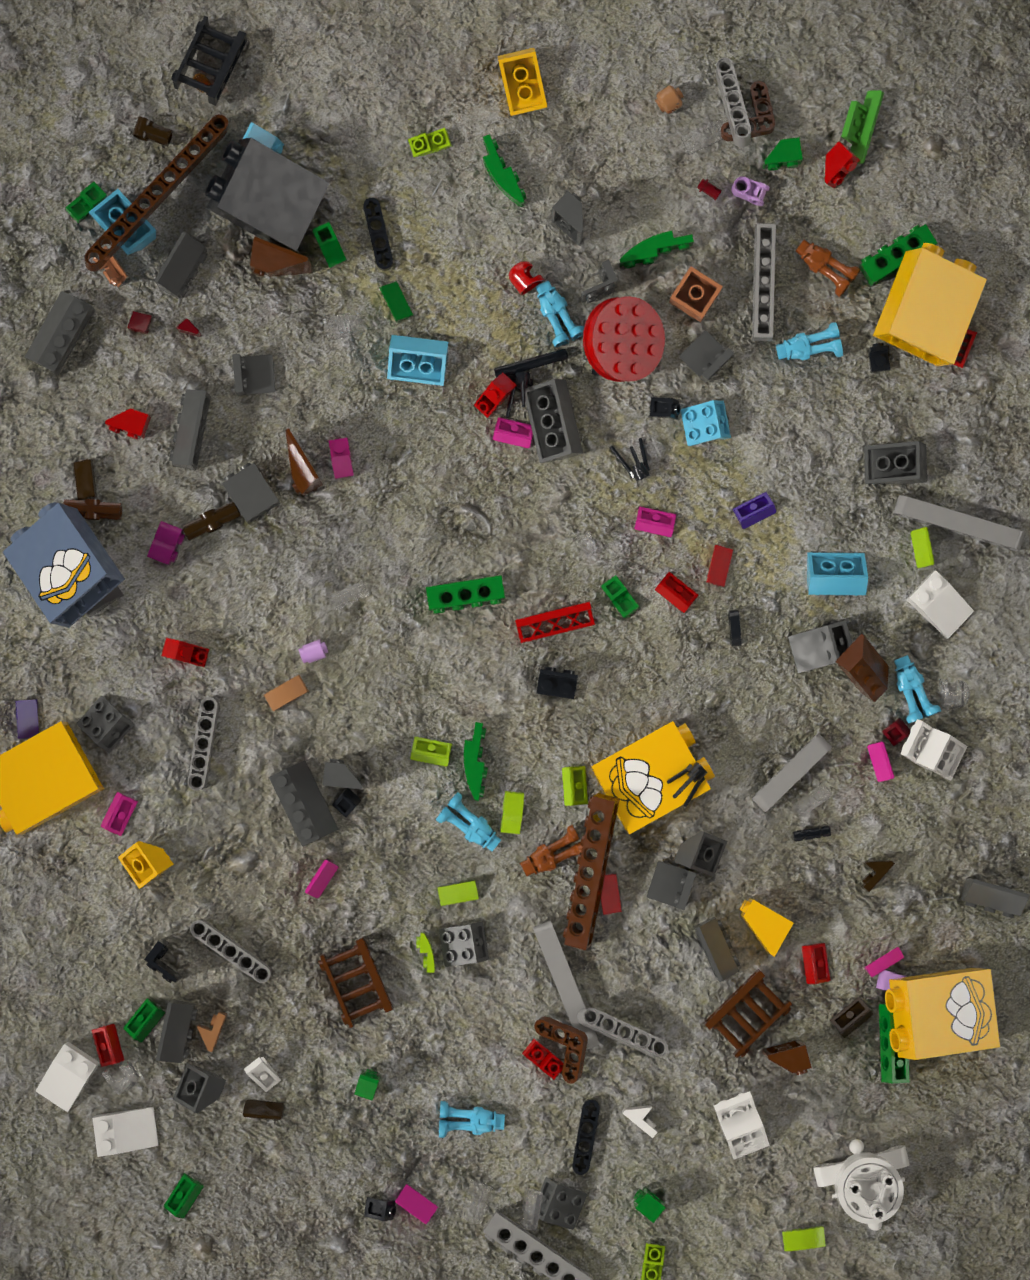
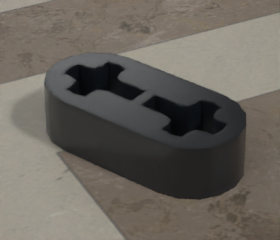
[728,610,742,647]

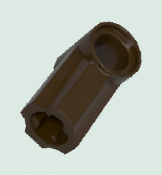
[132,116,173,147]

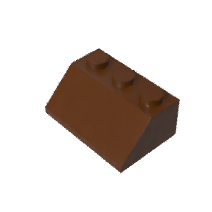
[835,634,889,703]
[762,1039,812,1075]

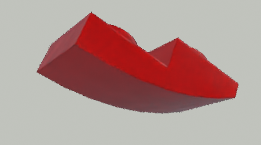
[522,1038,564,1080]

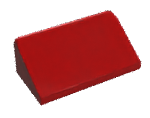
[706,545,733,587]
[655,572,699,613]
[600,874,622,915]
[802,943,830,984]
[91,1024,124,1067]

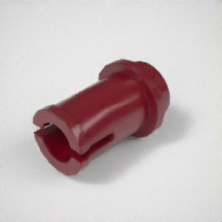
[697,179,722,201]

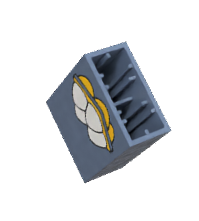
[3,502,125,628]

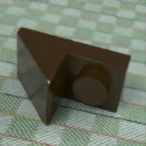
[861,861,895,892]

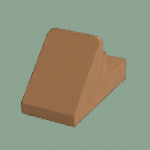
[197,1011,227,1052]

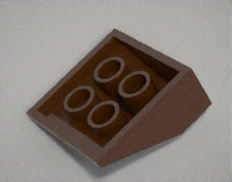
[250,237,313,277]
[285,428,323,496]

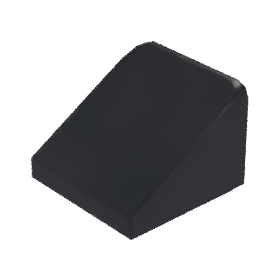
[332,788,362,818]

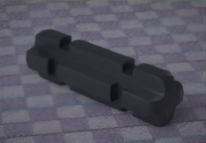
[793,826,831,842]

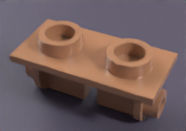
[93,246,128,287]

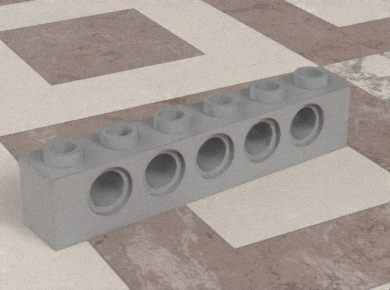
[752,223,776,342]
[483,1209,593,1280]

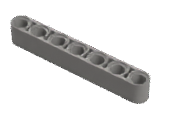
[893,495,1025,552]
[533,920,600,1050]

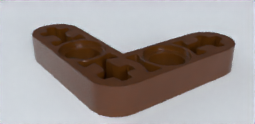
[721,81,775,142]
[534,1016,588,1084]

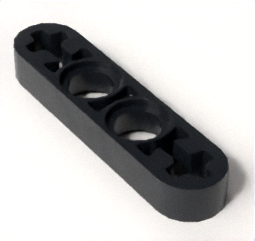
[363,198,393,271]
[572,1099,600,1175]

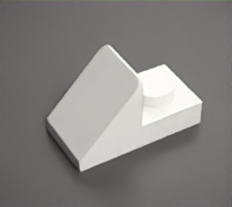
[244,1057,281,1092]
[622,1105,658,1138]

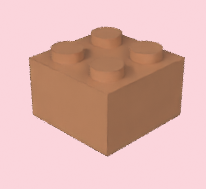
[669,266,723,323]

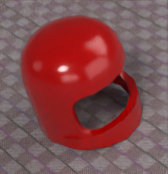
[508,261,545,295]

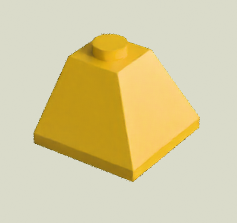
[118,841,174,889]

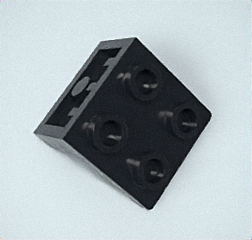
[536,666,578,700]
[144,938,182,983]

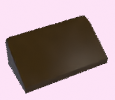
[73,459,97,500]
[830,996,874,1038]
[243,1100,284,1120]

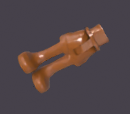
[795,239,861,297]
[520,825,583,876]

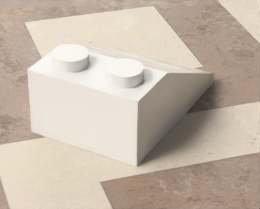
[906,570,974,639]
[36,1042,100,1112]
[92,1107,159,1157]

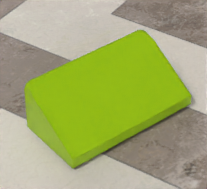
[910,527,935,568]
[410,737,452,767]
[562,766,588,806]
[437,880,479,906]

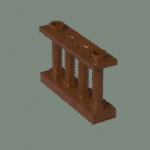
[318,937,393,1028]
[703,969,792,1058]

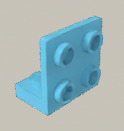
[681,400,731,446]

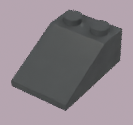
[864,441,927,484]

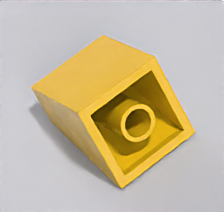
[739,898,794,957]

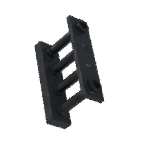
[172,16,247,106]

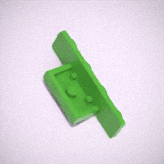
[841,90,884,164]

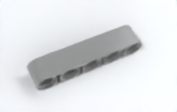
[716,58,751,147]
[188,697,220,790]
[751,733,832,812]
[190,919,272,983]
[577,1008,668,1057]

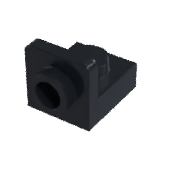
[868,343,890,373]
[649,397,681,420]
[364,1196,396,1221]

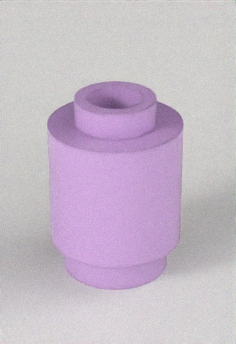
[298,639,328,663]

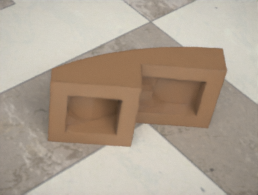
[264,675,309,711]

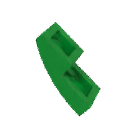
[65,182,107,224]
[601,575,640,619]

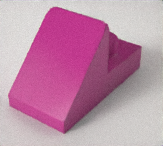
[328,437,354,479]

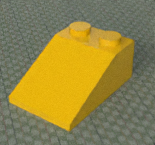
[497,48,547,116]

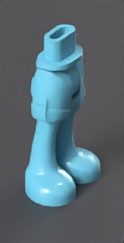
[535,280,584,348]
[776,322,843,361]
[894,655,942,724]
[435,792,501,852]
[439,1101,505,1138]

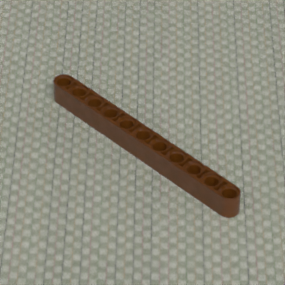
[85,114,228,272]

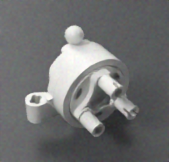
[813,1139,910,1231]

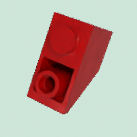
[825,141,860,188]
[474,373,517,418]
[105,408,151,440]
[161,638,209,668]

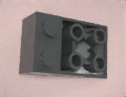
[788,620,852,674]

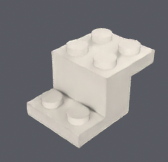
[900,719,968,781]
[713,1091,770,1160]

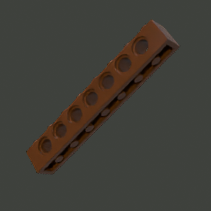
[563,793,620,950]

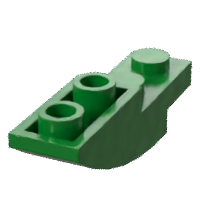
[483,134,527,207]
[619,231,694,269]
[464,722,488,801]

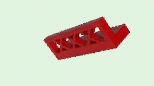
[515,602,595,643]

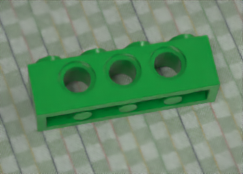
[859,224,938,286]
[426,575,505,614]
[879,1003,910,1084]

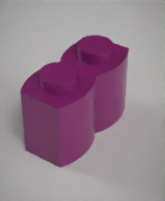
[147,521,186,565]

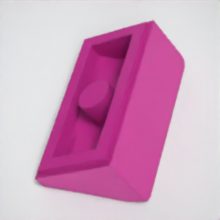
[493,417,533,448]
[634,506,676,537]
[867,741,894,782]
[101,792,138,836]
[305,859,338,898]
[864,947,904,978]
[395,1184,438,1225]

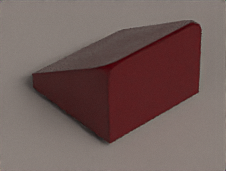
[127,311,152,334]
[176,319,201,337]
[882,717,911,746]

